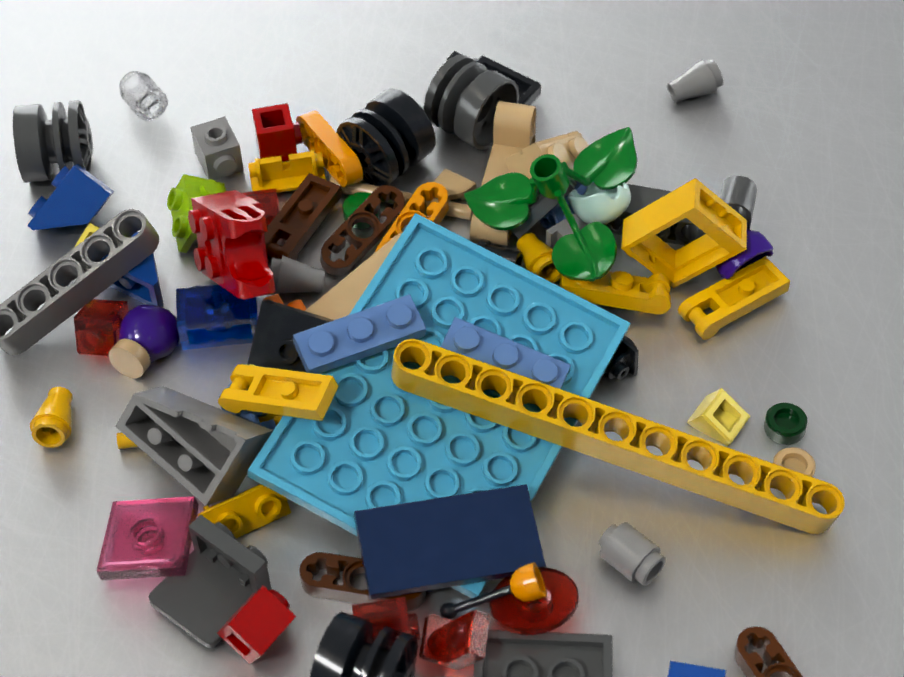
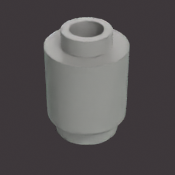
[599,522,666,586]

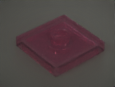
[96,496,199,580]

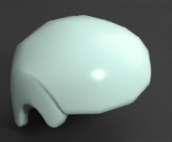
[567,182,631,225]

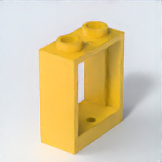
[621,178,747,288]

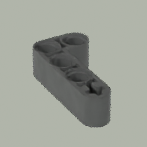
[606,176,757,245]

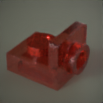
[74,299,128,356]
[352,597,421,643]
[419,609,491,670]

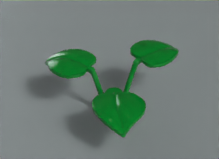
[464,127,637,281]

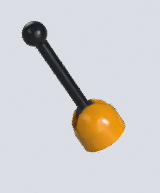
[440,562,546,620]

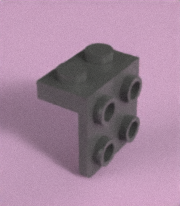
[149,515,271,648]

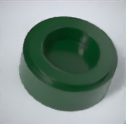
[764,403,808,445]

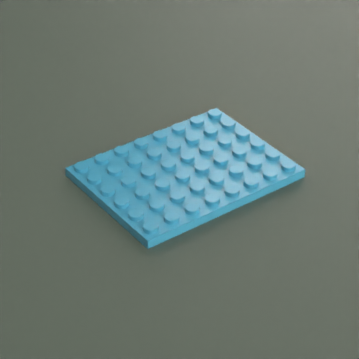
[248,213,631,598]

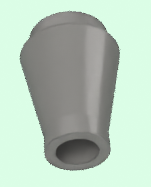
[667,60,723,103]
[270,256,326,294]

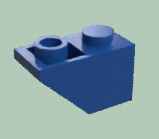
[27,164,114,230]

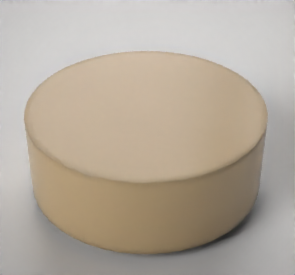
[108,339,151,378]
[773,447,816,477]

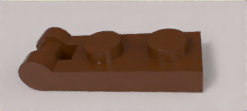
[264,173,342,261]

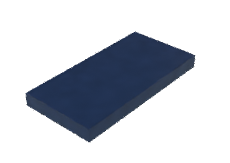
[354,484,546,600]

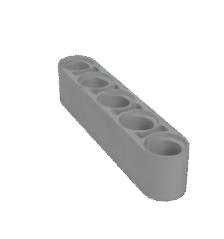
[0,209,159,355]

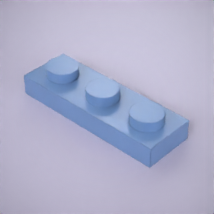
[293,294,426,374]
[441,317,571,389]

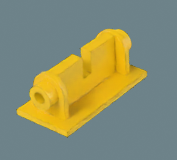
[248,149,326,196]
[197,484,291,539]

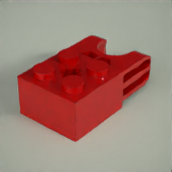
[188,190,276,300]

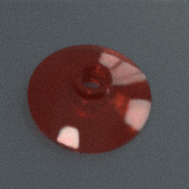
[489,568,579,635]

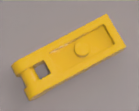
[678,256,790,340]
[560,271,671,314]
[218,364,339,421]

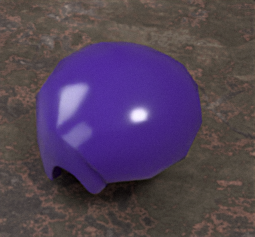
[716,229,773,279]
[118,304,180,363]

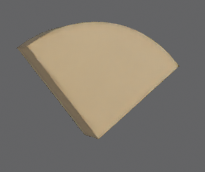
[433,168,476,201]

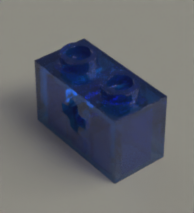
[176,285,260,350]

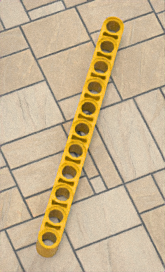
[391,339,845,534]

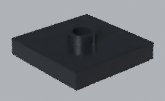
[247,300,333,372]

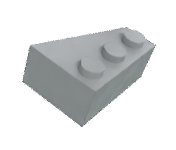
[115,386,273,506]

